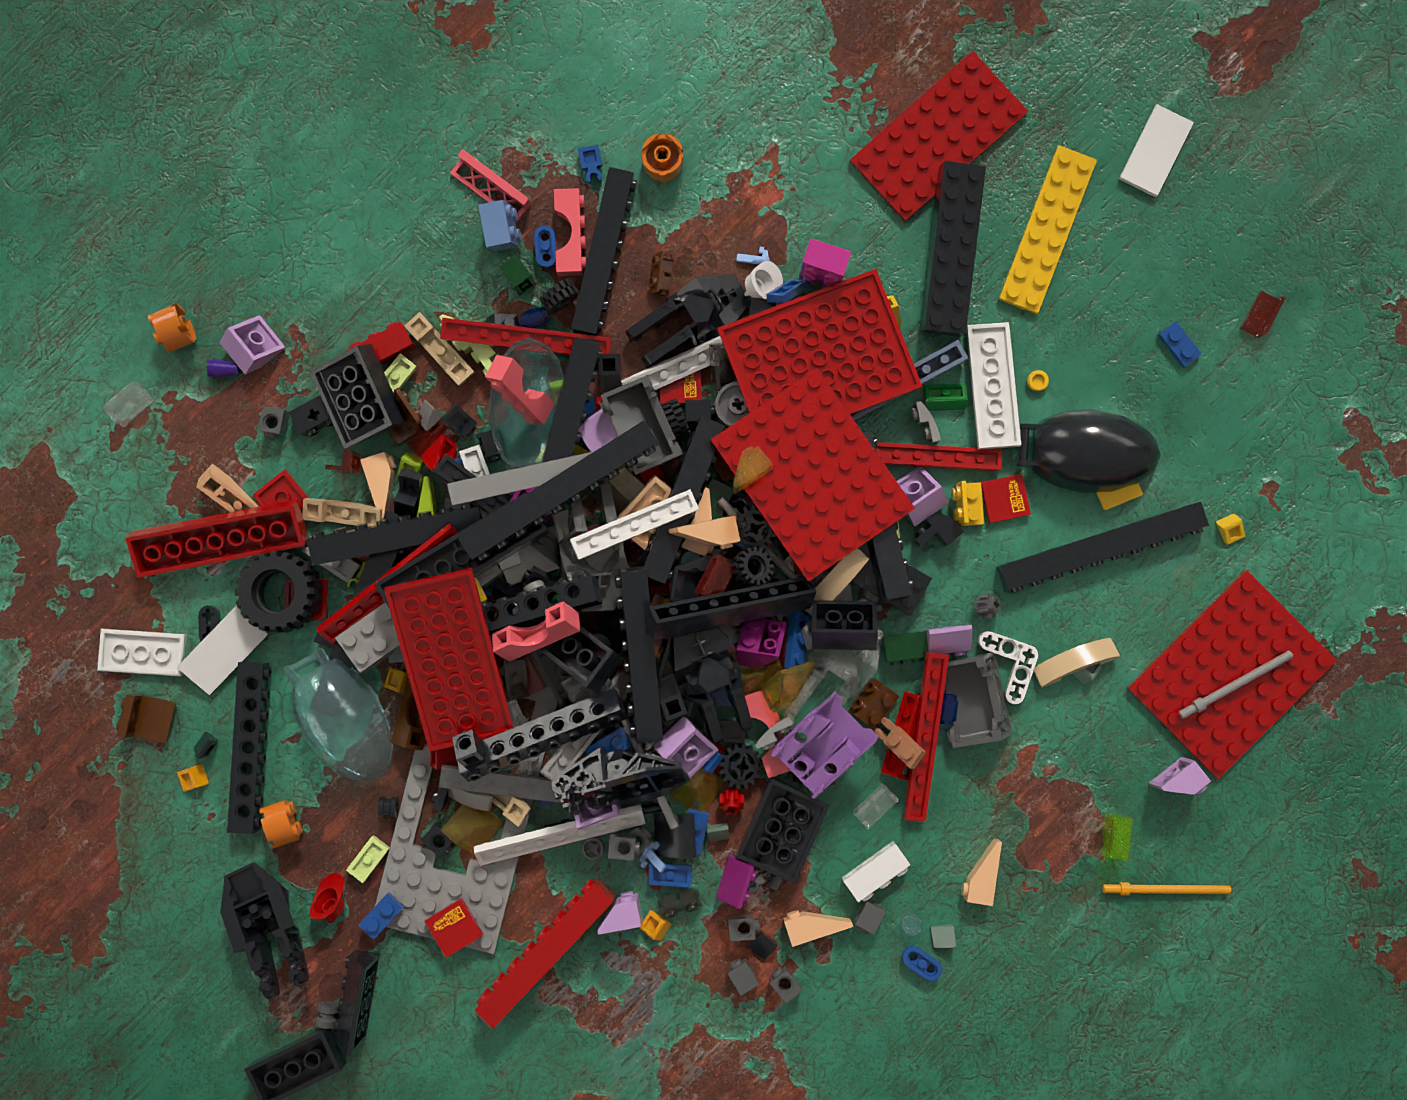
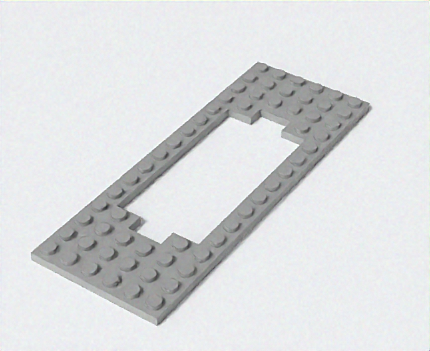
[375,601,558,954]

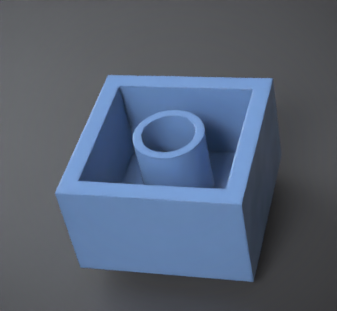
[478,200,522,252]

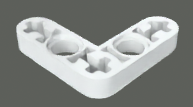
[977,631,1038,704]

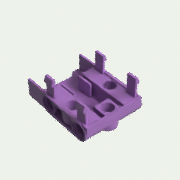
[772,691,879,799]

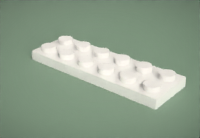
[966,322,1021,450]

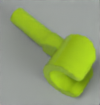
[347,562,366,587]

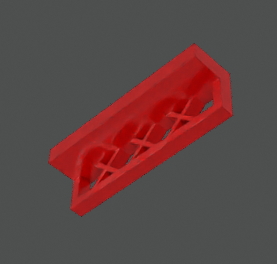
[881,691,920,780]

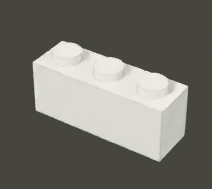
[842,841,910,902]

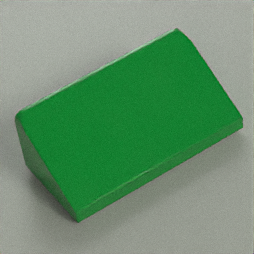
[923,384,968,411]

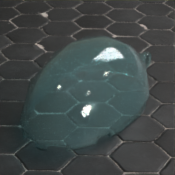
[487,338,564,470]
[284,647,393,782]

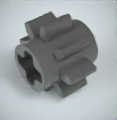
[974,593,1001,619]

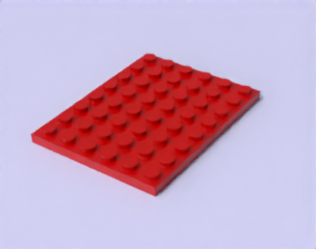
[717,269,923,415]
[711,368,915,582]
[1127,570,1337,779]

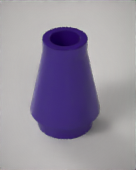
[207,358,239,379]

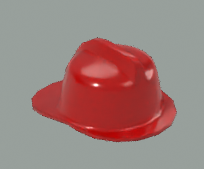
[309,873,345,923]

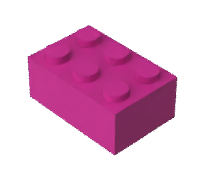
[799,238,851,288]

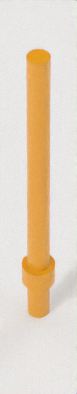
[1102,882,1231,896]

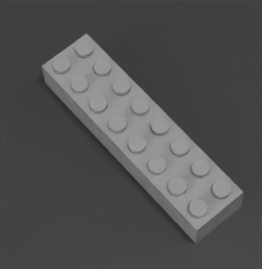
[335,565,504,674]

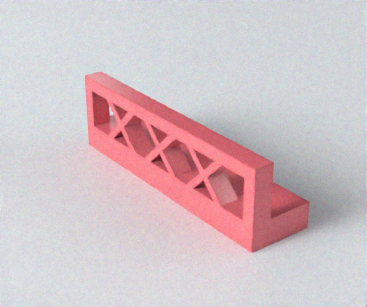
[450,149,531,223]

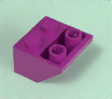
[736,619,787,668]
[716,853,757,909]

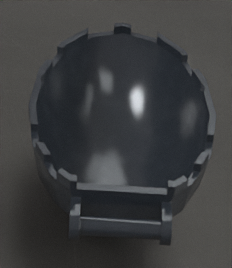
[1017,409,1161,493]

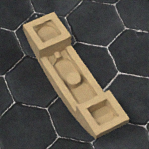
[405,312,475,386]
[303,498,382,526]
[805,548,869,616]
[1033,638,1120,688]
[491,794,531,827]

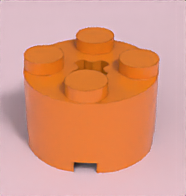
[641,134,684,183]
[148,303,196,353]
[260,799,303,849]

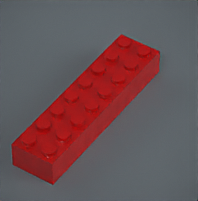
[125,499,308,578]
[474,877,616,1029]

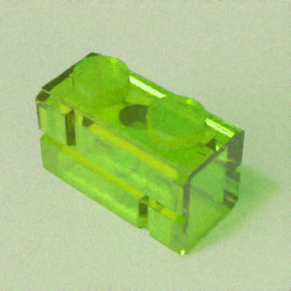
[1102,813,1133,861]

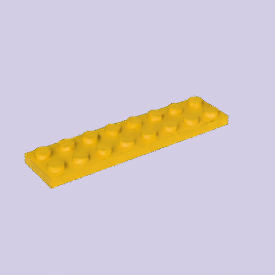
[998,145,1097,314]

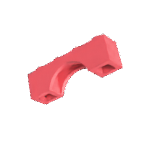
[554,188,587,277]
[485,355,555,425]
[492,602,580,662]
[744,688,791,778]

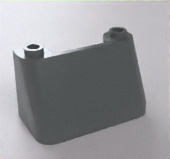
[599,375,683,475]
[945,652,1011,748]

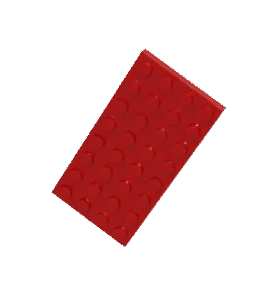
[849,51,1028,222]
[384,568,514,752]

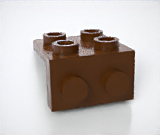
[388,388,422,446]
[116,693,176,743]

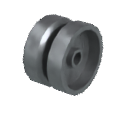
[715,382,749,428]

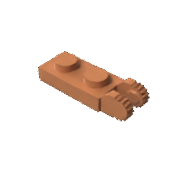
[874,717,926,769]

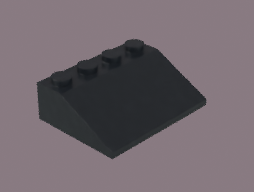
[310,344,406,449]
[736,777,830,884]
[334,950,380,1056]

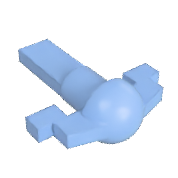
[736,247,770,265]
[640,841,666,872]

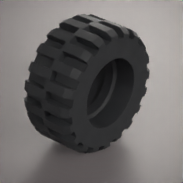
[235,551,323,633]

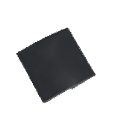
[654,813,696,858]

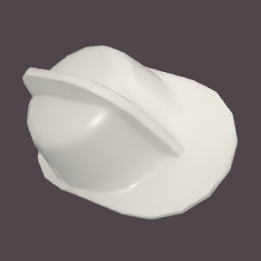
[744,261,783,300]

